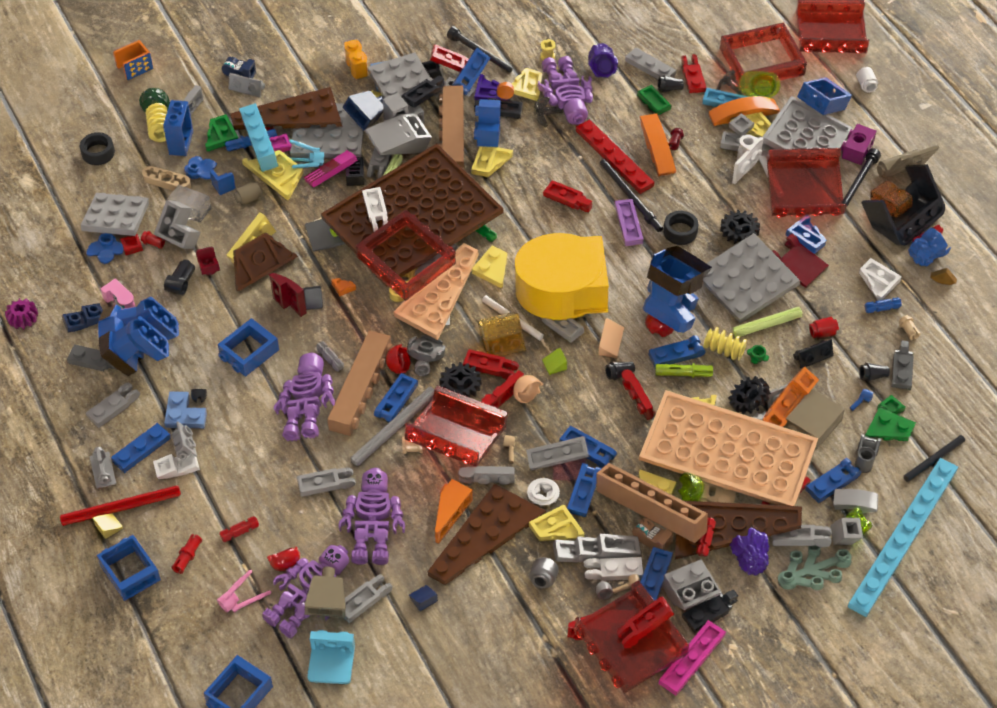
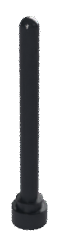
[447,26,513,73]
[841,148,881,207]

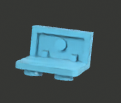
[307,630,355,684]

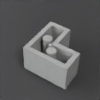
[383,93,425,124]
[154,200,201,249]

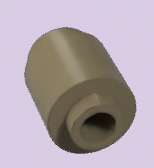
[234,182,262,205]

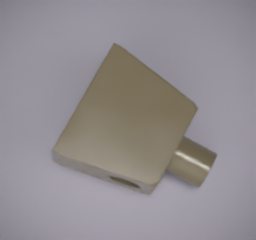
[305,567,346,618]

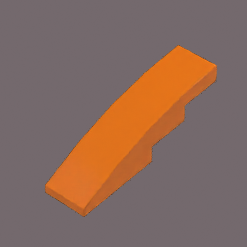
[639,113,676,176]

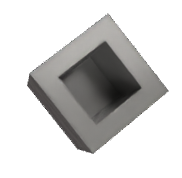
[830,518,863,545]

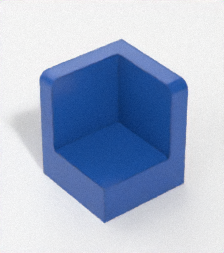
[210,169,236,195]

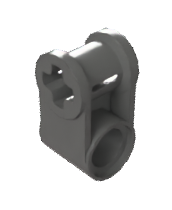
[855,434,881,473]

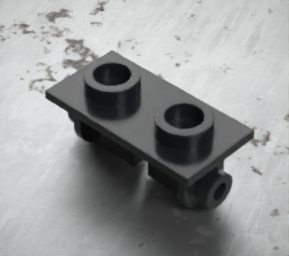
[793,339,834,369]

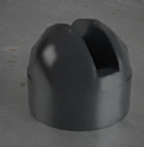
[191,389,207,403]

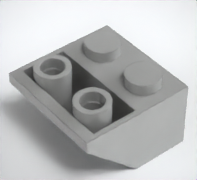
[663,559,722,610]

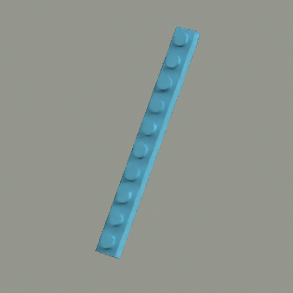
[848,458,958,617]

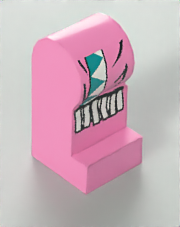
[100,278,136,309]

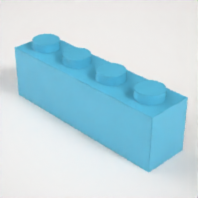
[239,103,279,172]

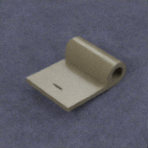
[877,145,939,178]

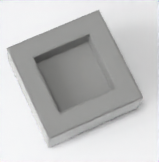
[729,113,754,137]

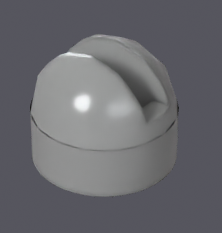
[415,360,430,376]
[596,581,613,600]

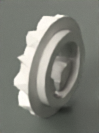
[527,478,560,507]

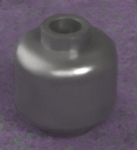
[529,557,559,588]

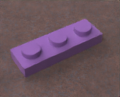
[615,199,644,246]

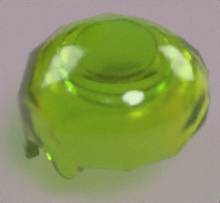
[678,472,705,501]

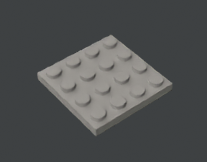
[762,96,853,174]
[290,103,364,159]
[703,233,800,323]

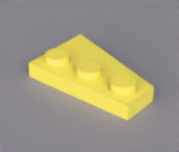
[226,212,276,264]

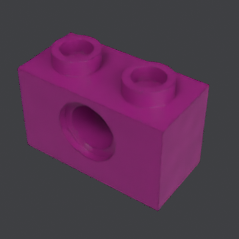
[841,124,877,165]

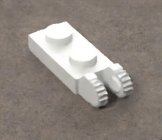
[362,187,389,233]
[584,557,643,581]

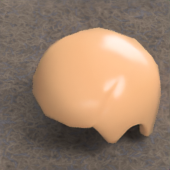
[513,375,543,403]

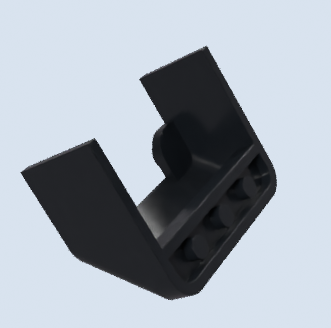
[861,164,945,246]

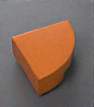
[331,278,356,297]

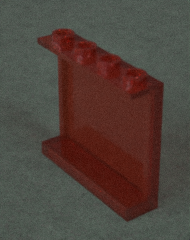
[796,0,869,53]
[766,148,847,217]
[404,385,508,467]
[574,580,689,694]

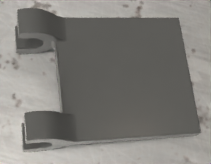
[305,219,345,252]

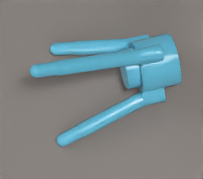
[289,140,324,169]

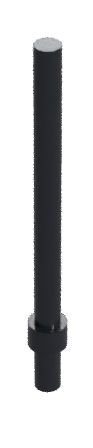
[600,159,663,232]

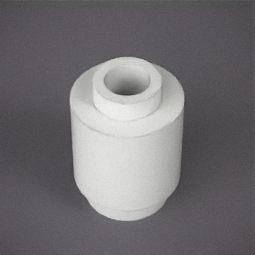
[856,67,878,93]

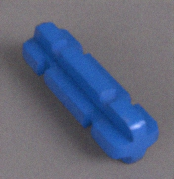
[864,297,902,313]

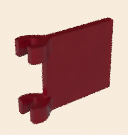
[772,233,829,288]

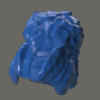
[908,228,951,266]

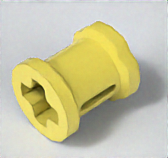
[540,39,556,60]

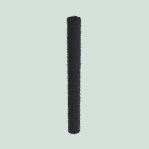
[903,435,965,482]

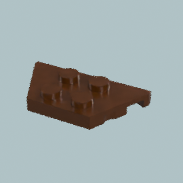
[233,233,298,291]

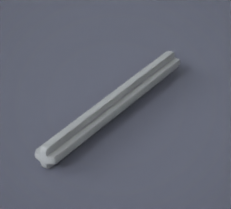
[351,387,437,466]

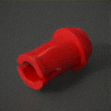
[141,231,166,249]

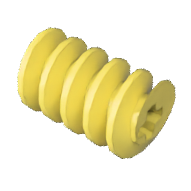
[145,103,167,142]
[703,327,747,361]

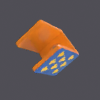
[113,40,153,80]

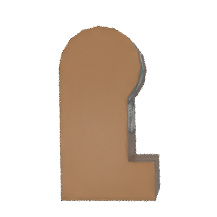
[632,518,674,551]

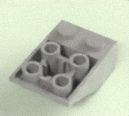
[365,114,432,155]

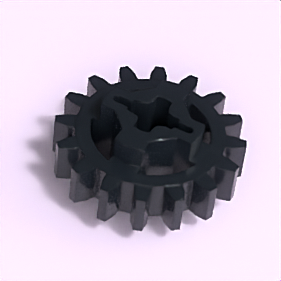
[720,210,760,244]
[439,362,482,401]
[728,376,771,415]

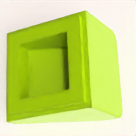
[542,348,567,375]

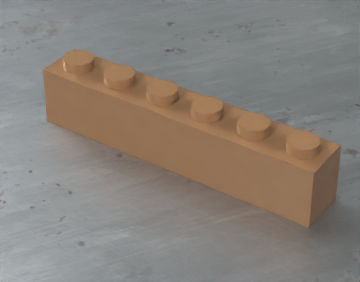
[439,86,464,169]
[327,330,393,436]
[596,463,708,543]

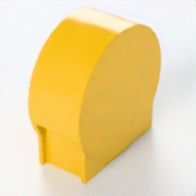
[515,233,609,320]

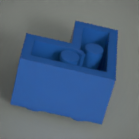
[474,99,501,147]

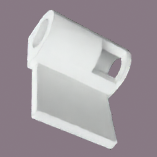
[732,135,763,184]

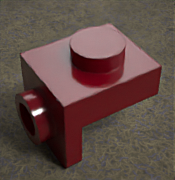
[195,246,220,275]

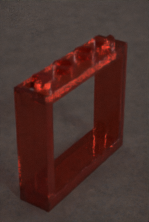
[720,22,807,89]
[355,210,456,301]

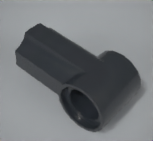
[164,259,195,296]

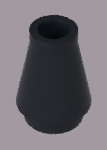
[658,75,684,92]
[605,361,635,381]
[859,363,890,382]

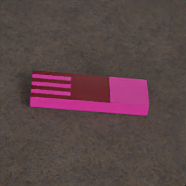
[304,150,358,188]

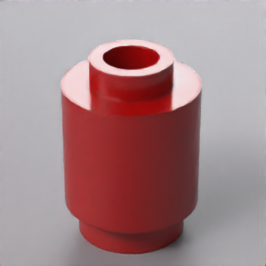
[809,317,839,339]

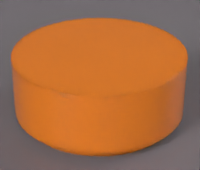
[497,82,514,99]

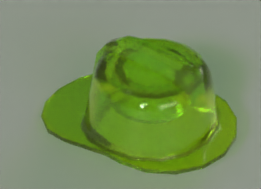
[739,71,781,98]

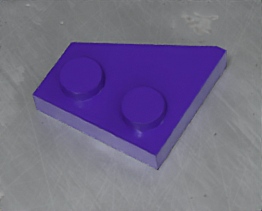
[474,74,510,101]

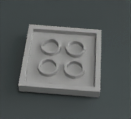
[368,52,431,98]
[81,193,149,236]

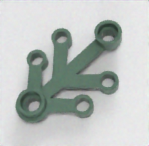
[778,545,852,590]

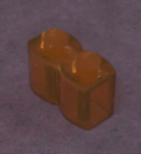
[870,181,912,217]

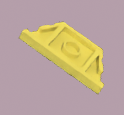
[242,150,303,200]

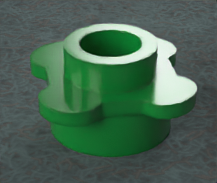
[747,345,769,364]

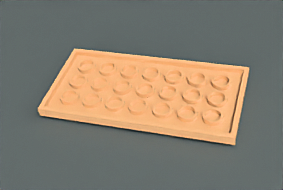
[639,390,818,506]

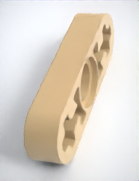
[142,166,191,193]

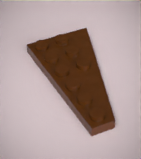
[230,87,343,130]
[427,484,546,585]
[675,500,802,560]

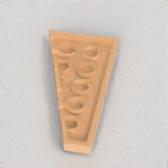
[393,243,479,340]

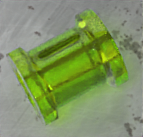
[846,508,873,534]

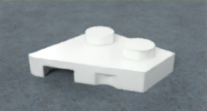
[859,258,902,301]

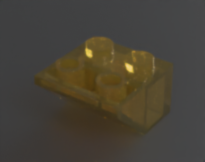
[477,312,526,357]

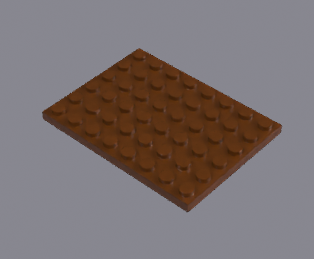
[321,143,503,287]

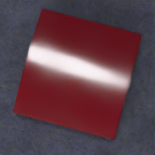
[269,273,307,317]

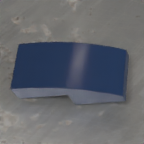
[62,303,103,333]

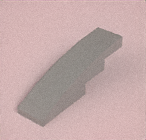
[553,534,641,562]

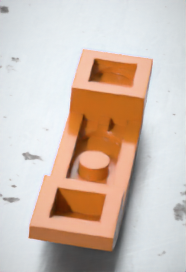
[708,96,780,126]
[762,367,819,427]

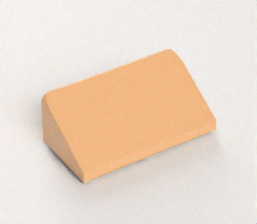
[598,318,624,358]

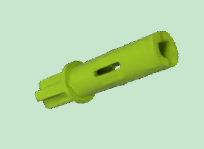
[655,363,713,378]

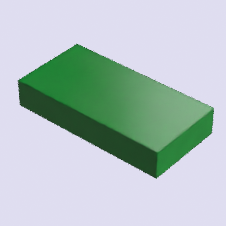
[637,85,671,115]

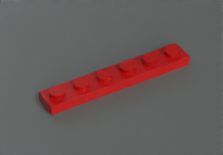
[576,119,654,194]

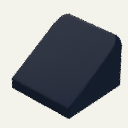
[409,585,438,611]

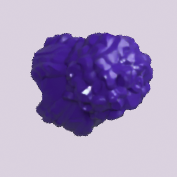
[588,43,618,78]
[730,528,769,576]

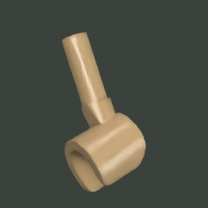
[503,435,515,463]
[613,574,640,594]

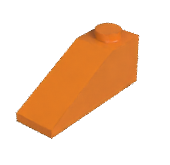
[435,479,473,544]

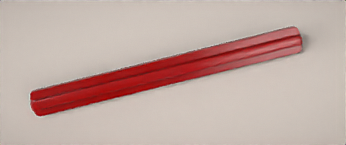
[60,485,181,526]

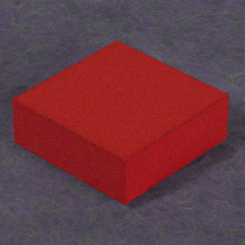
[120,234,143,256]

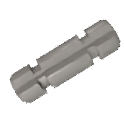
[316,341,344,372]

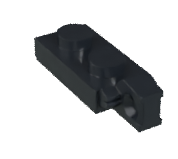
[402,75,445,108]
[474,98,523,119]
[682,589,739,633]

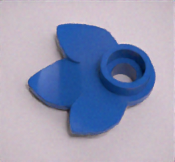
[184,156,217,179]
[86,233,124,264]

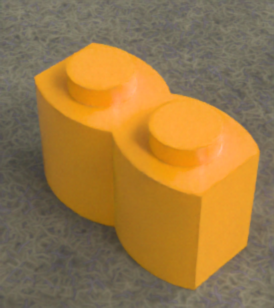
[344,39,368,79]

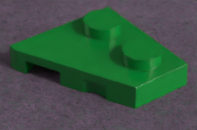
[205,114,238,152]
[865,407,916,441]

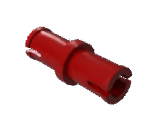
[171,534,202,574]

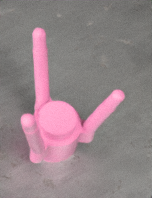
[217,570,271,613]

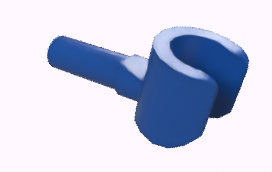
[850,389,874,411]

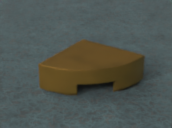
[930,268,957,285]

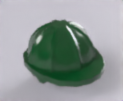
[139,88,170,112]

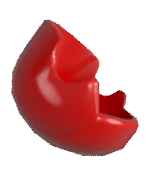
[645,314,674,337]
[386,344,411,374]
[267,547,300,572]

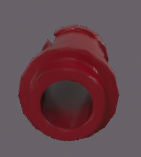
[668,128,684,150]

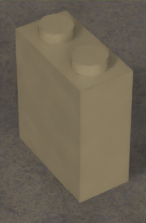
[784,389,845,450]

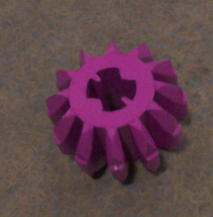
[5,298,38,330]

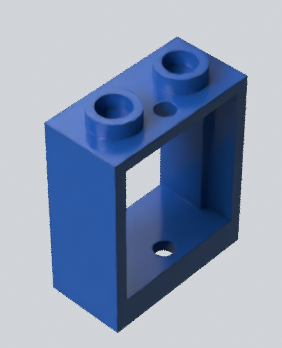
[797,77,852,115]
[163,100,193,156]
[217,318,279,377]
[97,535,161,601]
[204,655,273,708]

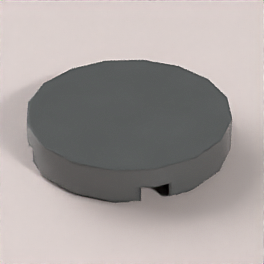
[407,335,446,362]

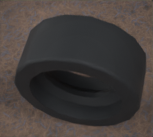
[79,132,115,165]
[663,210,699,245]

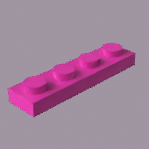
[658,620,726,696]

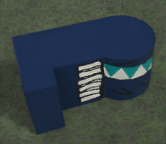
[221,57,256,79]

